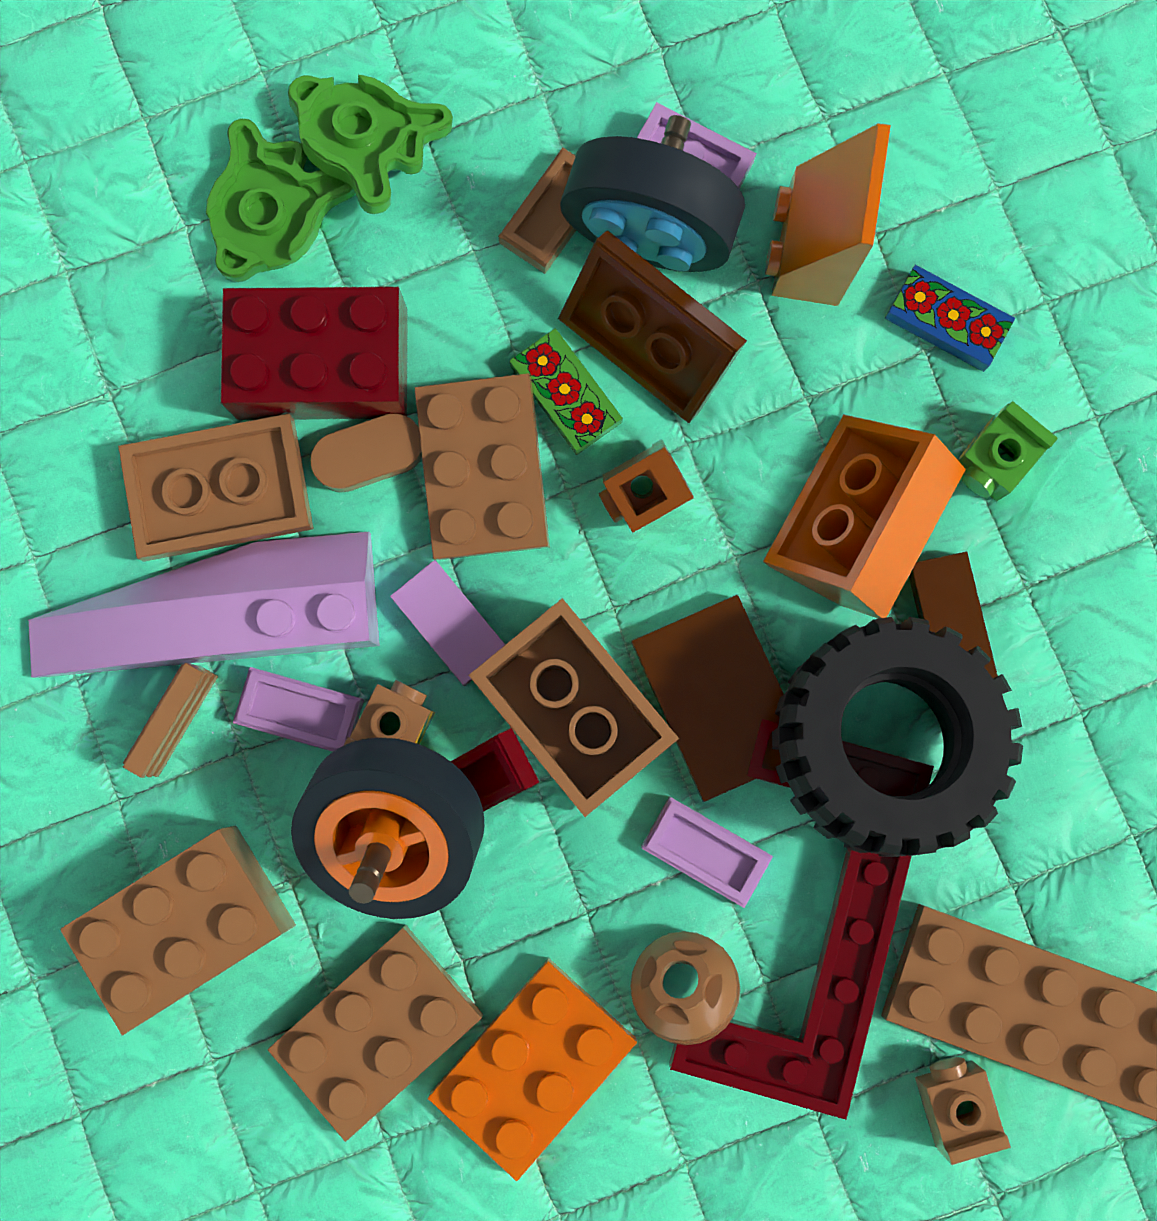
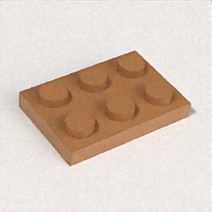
[415,373,550,560]
[118,414,314,562]
[267,925,483,1142]

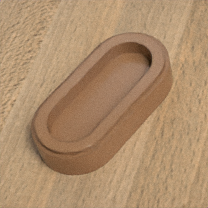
[311,414,422,492]

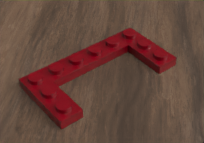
[669,719,934,1120]

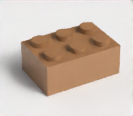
[469,598,679,817]
[60,826,296,1036]

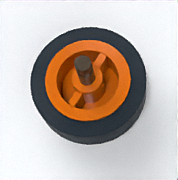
[291,738,485,919]

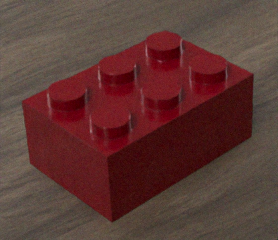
[221,287,407,420]

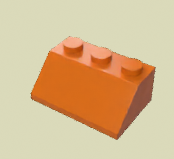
[763,414,966,619]

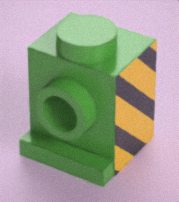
[957,401,1058,502]

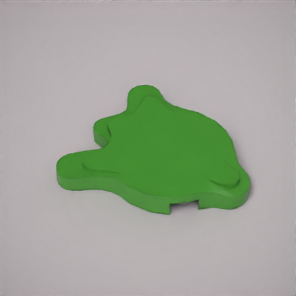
[288,74,453,214]
[206,119,356,282]

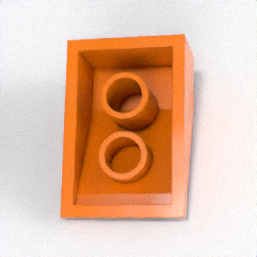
[765,123,891,306]

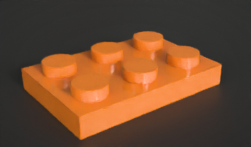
[427,958,637,1181]

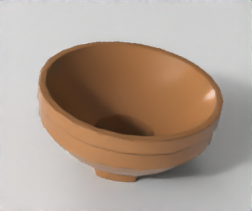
[631,931,741,1045]

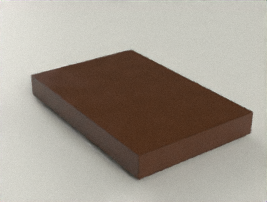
[558,230,747,423]
[631,594,783,802]

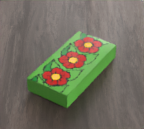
[509,328,623,455]

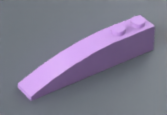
[28,532,380,678]

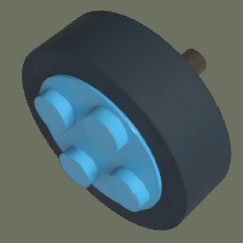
[560,115,745,272]

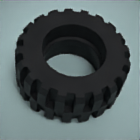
[772,617,1023,857]

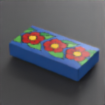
[884,264,1015,372]

